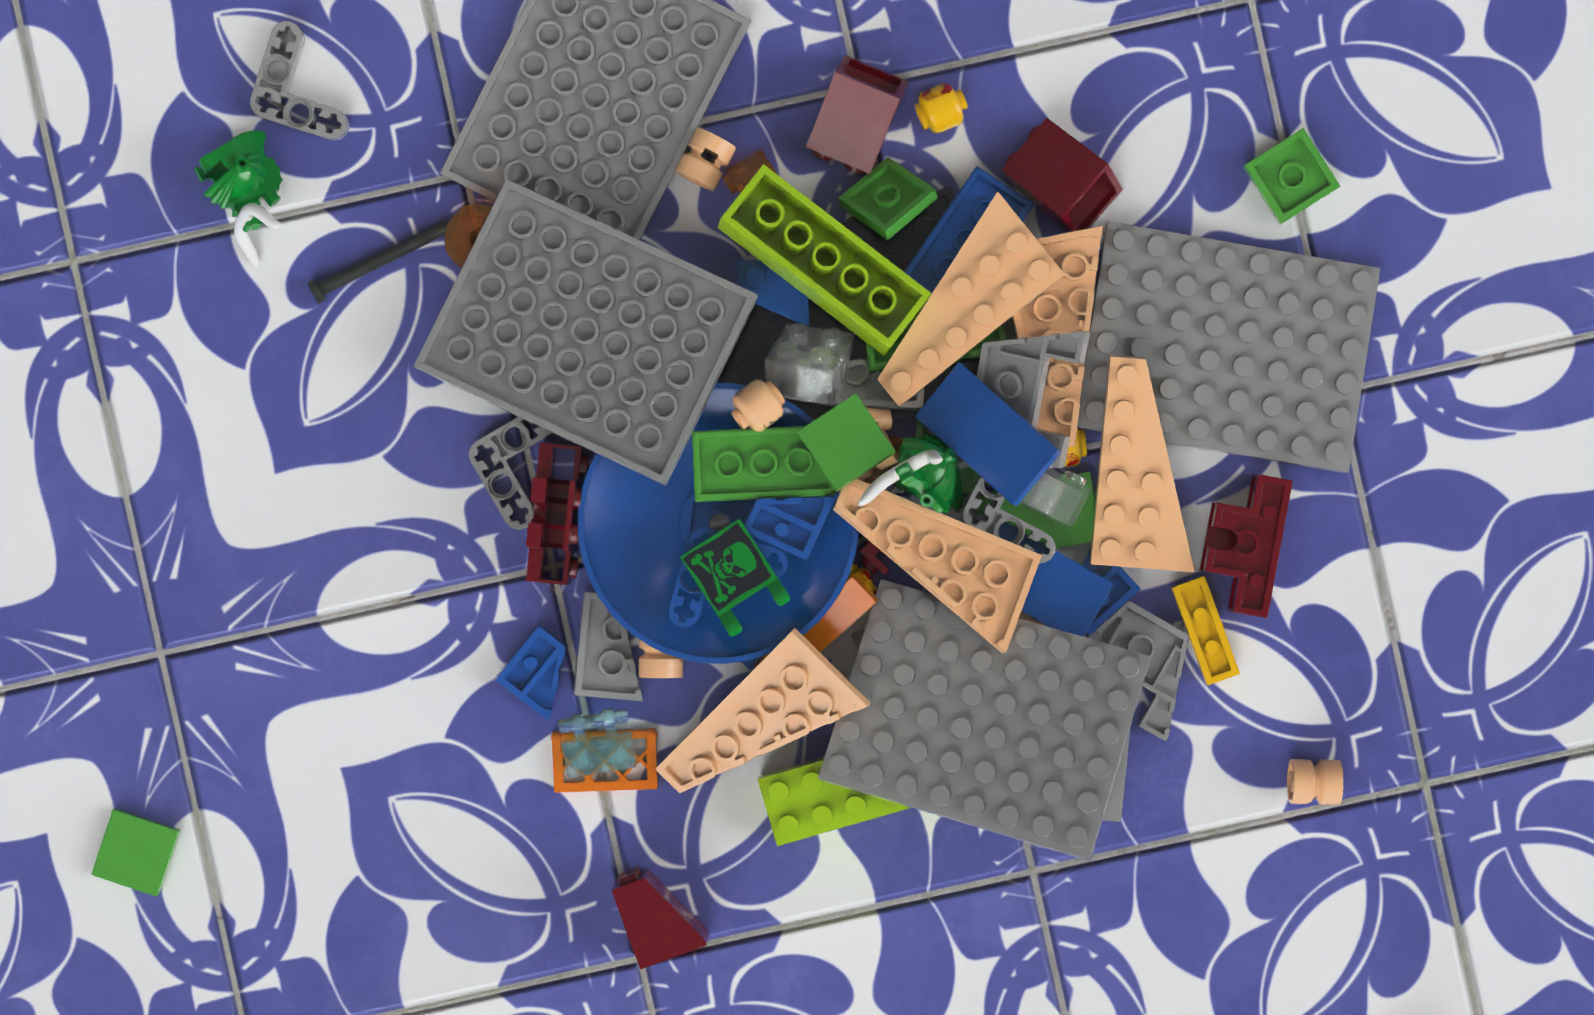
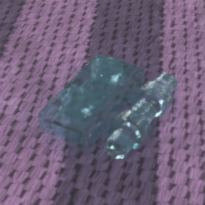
[558,708,637,778]

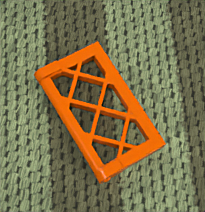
[551,728,658,793]

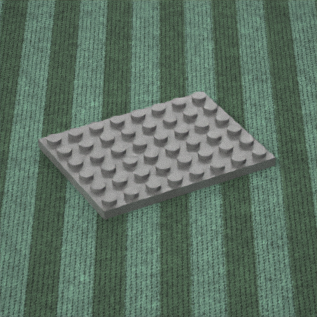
[440,0,752,241]
[414,179,758,486]
[1077,221,1380,473]
[818,579,1151,861]

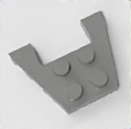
[977,331,1090,468]
[1086,600,1189,742]

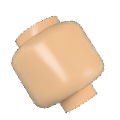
[731,380,785,432]

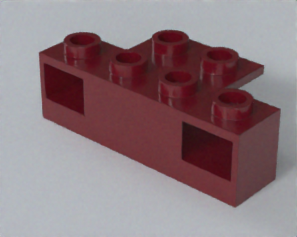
[526,442,589,585]
[1199,474,1293,618]

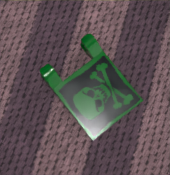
[680,518,790,637]

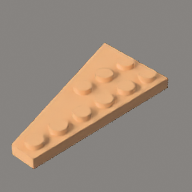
[877,192,1064,407]
[1012,226,1103,447]
[1090,355,1195,572]
[833,479,1042,654]
[655,628,870,793]

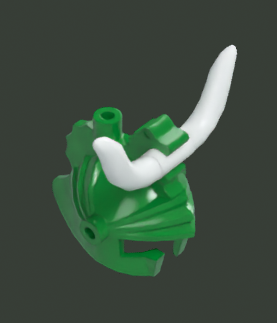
[194,130,283,266]
[858,434,963,514]

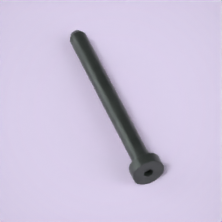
[307,221,451,304]

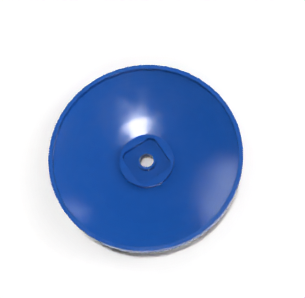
[578,383,858,664]

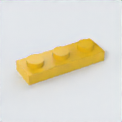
[1170,576,1240,686]

